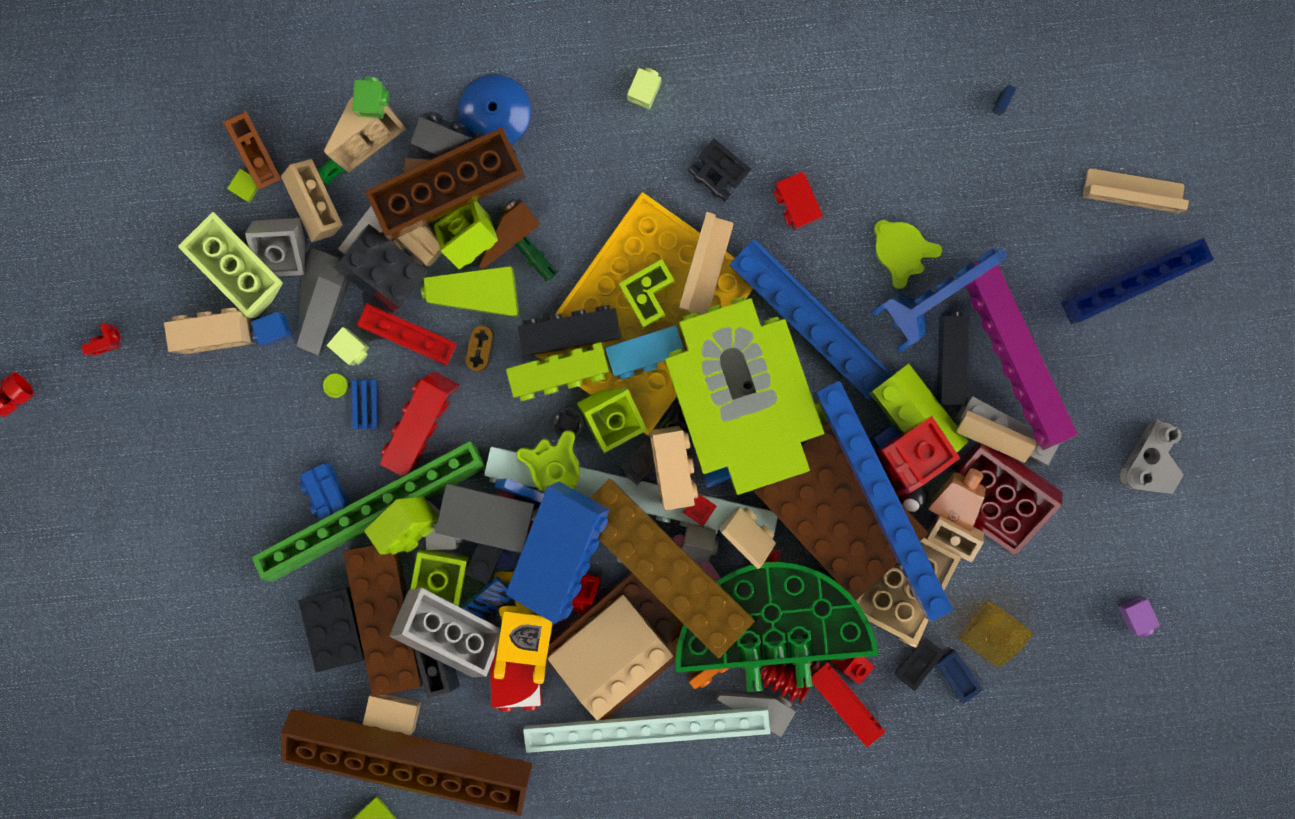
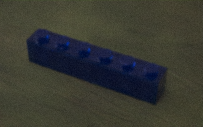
[1061,238,1214,324]

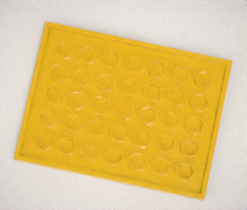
[535,192,753,436]

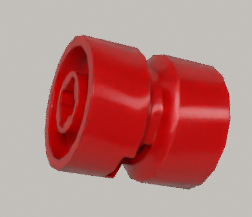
[0,372,35,417]

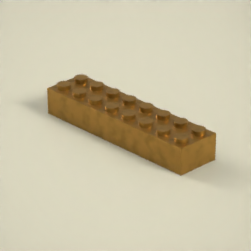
[590,479,755,658]

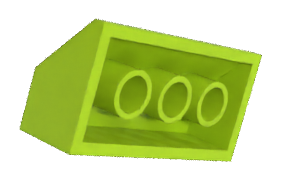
[869,363,969,452]

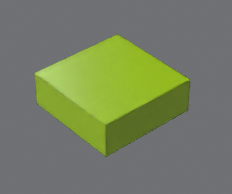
[227,169,258,203]

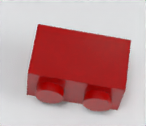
[773,171,823,231]

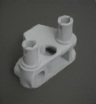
[1119,418,1184,494]

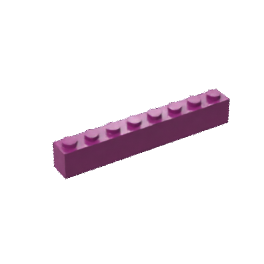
[964,262,1078,451]

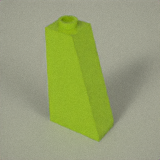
[421,266,520,317]

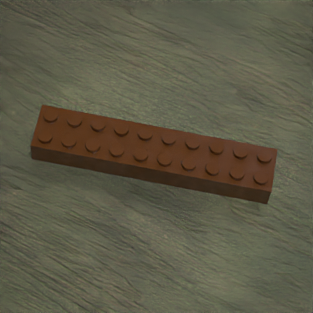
[281,709,533,816]

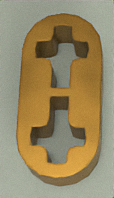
[466,326,494,372]

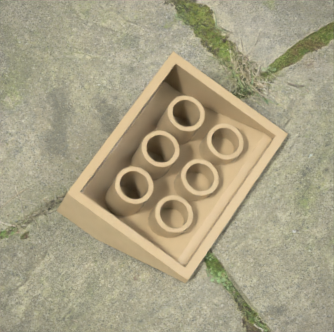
[324,94,407,173]
[856,538,961,645]
[547,594,674,721]

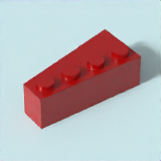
[380,371,460,477]

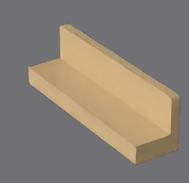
[1083,169,1189,214]
[679,212,734,315]

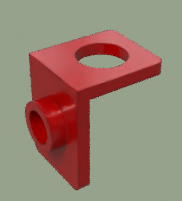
[831,657,875,684]

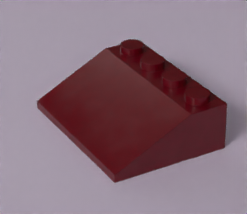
[954,442,1063,556]

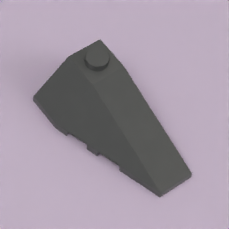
[296,248,351,356]

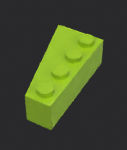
[506,342,610,401]

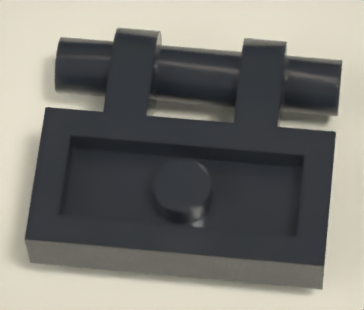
[688,138,751,202]

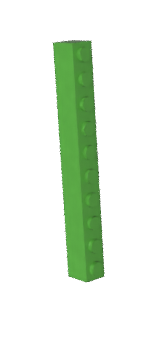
[252,441,486,582]

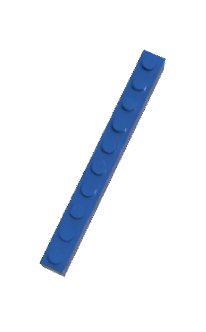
[814,381,954,622]

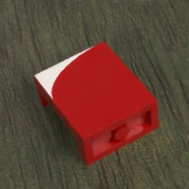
[490,648,543,711]

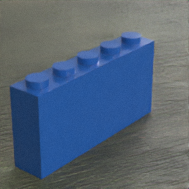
[506,481,609,624]

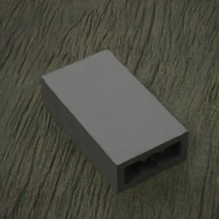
[435,484,538,553]

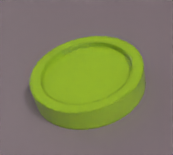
[323,374,348,398]

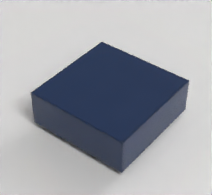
[992,85,1017,116]

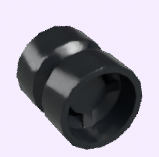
[551,407,585,437]

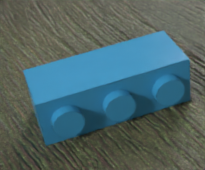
[605,325,685,380]

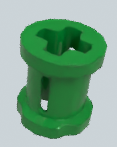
[316,159,347,186]

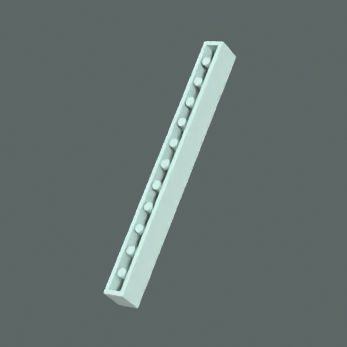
[484,447,778,540]

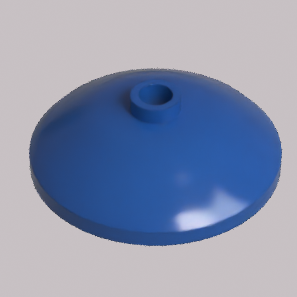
[458,75,531,144]

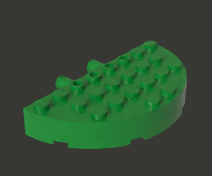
[675,562,879,692]

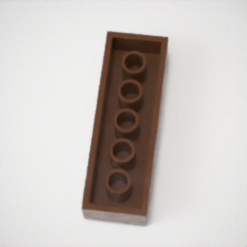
[365,127,526,241]
[343,544,423,697]

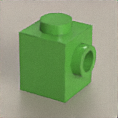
[352,77,389,119]

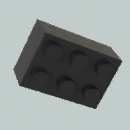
[333,224,428,313]
[298,586,365,672]

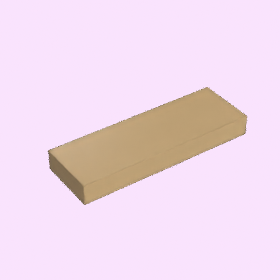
[956,410,1037,463]

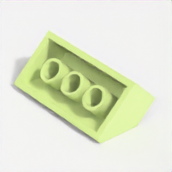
[178,212,283,319]

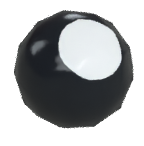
[898,486,929,513]

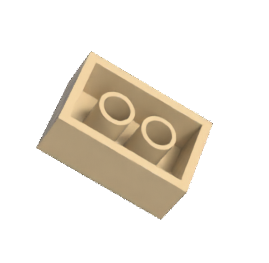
[164,308,256,354]
[649,426,698,510]

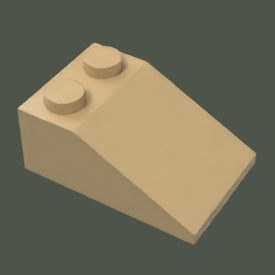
[718,507,776,569]

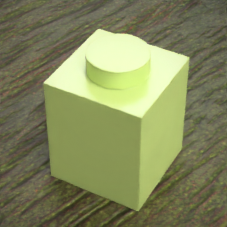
[627,68,661,110]
[327,327,370,366]

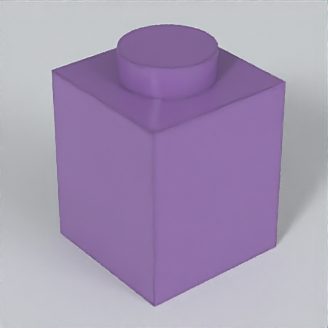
[1118,596,1160,637]

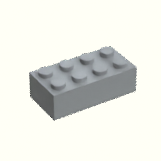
[389,588,501,678]

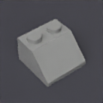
[245,218,305,276]

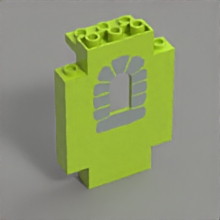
[665,297,824,495]

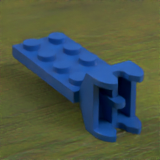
[872,248,1008,352]

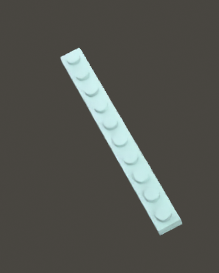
[523,707,771,753]

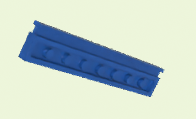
[729,239,893,400]

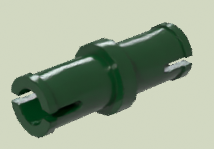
[515,236,558,282]

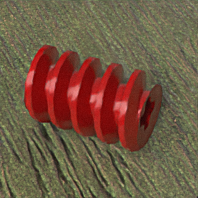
[760,663,810,704]

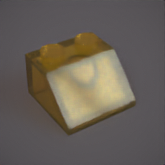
[959,600,1034,668]

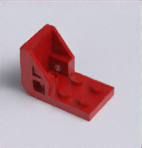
[874,416,960,496]

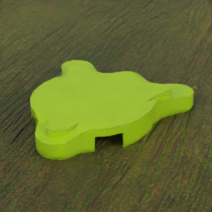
[874,220,942,289]
[516,430,581,492]

